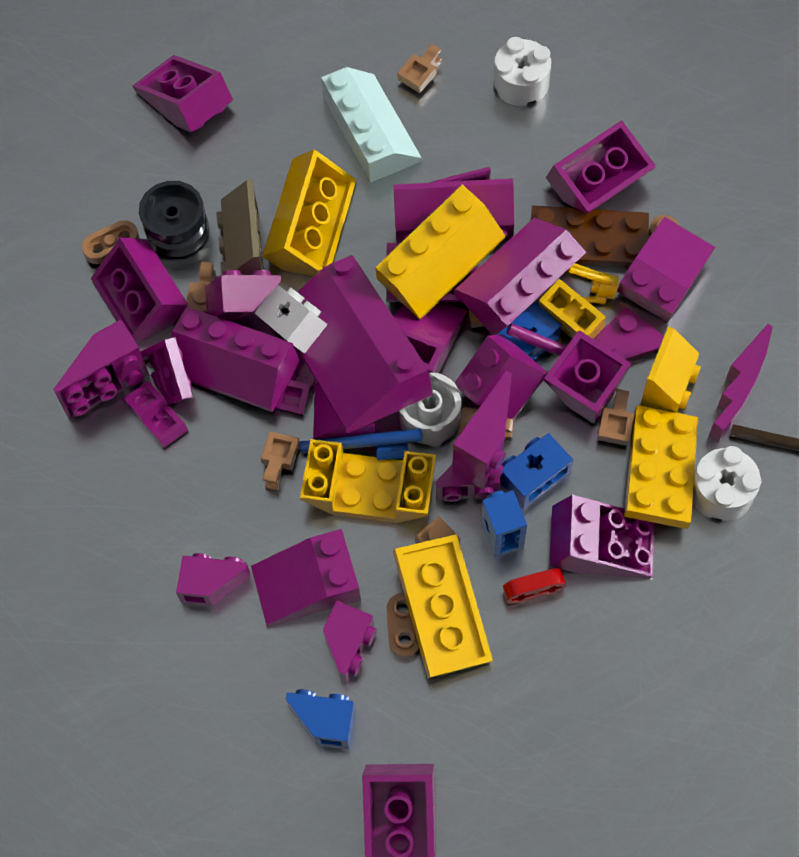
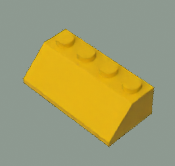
[262,149,356,277]
[375,184,505,320]

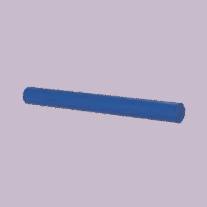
[299,429,423,453]

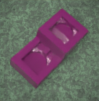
[275,351,316,415]
[124,381,188,448]

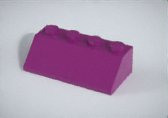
[393,178,514,243]
[453,218,586,335]
[171,307,300,412]

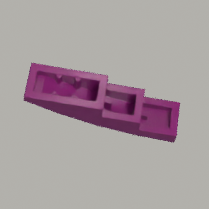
[709,324,773,443]

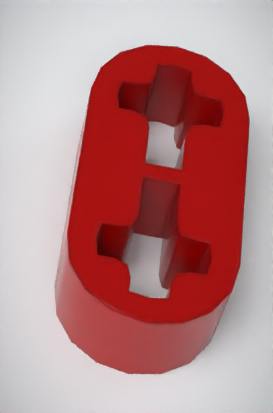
[502,568,566,604]

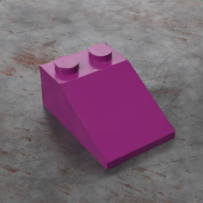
[132,55,233,133]
[617,217,716,322]
[452,371,512,490]
[251,529,361,627]
[362,764,436,857]

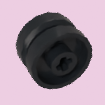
[139,181,209,257]

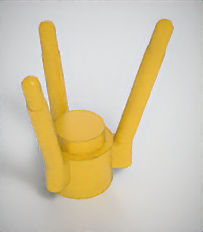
[568,263,619,305]

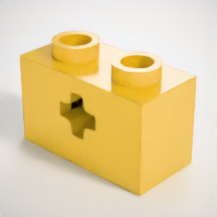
[539,279,606,339]

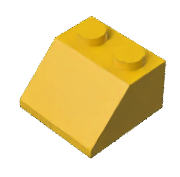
[640,326,701,413]

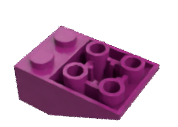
[393,302,468,373]
[53,319,149,419]
[549,494,654,578]

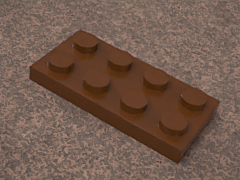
[531,205,649,268]

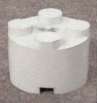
[493,37,551,106]
[399,373,461,447]
[692,446,761,521]

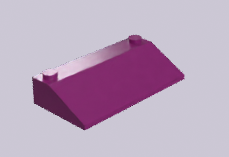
[297,255,433,433]

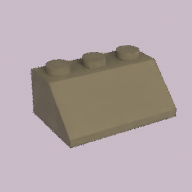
[216,179,264,275]

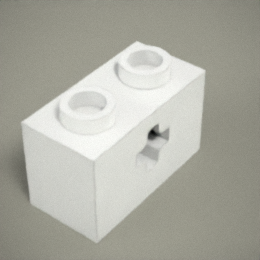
[255,285,327,353]

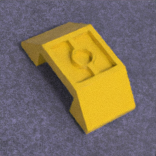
[300,439,436,524]

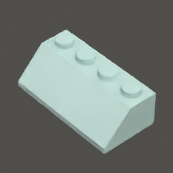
[321,67,422,183]

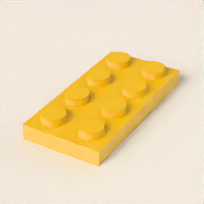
[624,405,698,529]
[393,534,493,679]

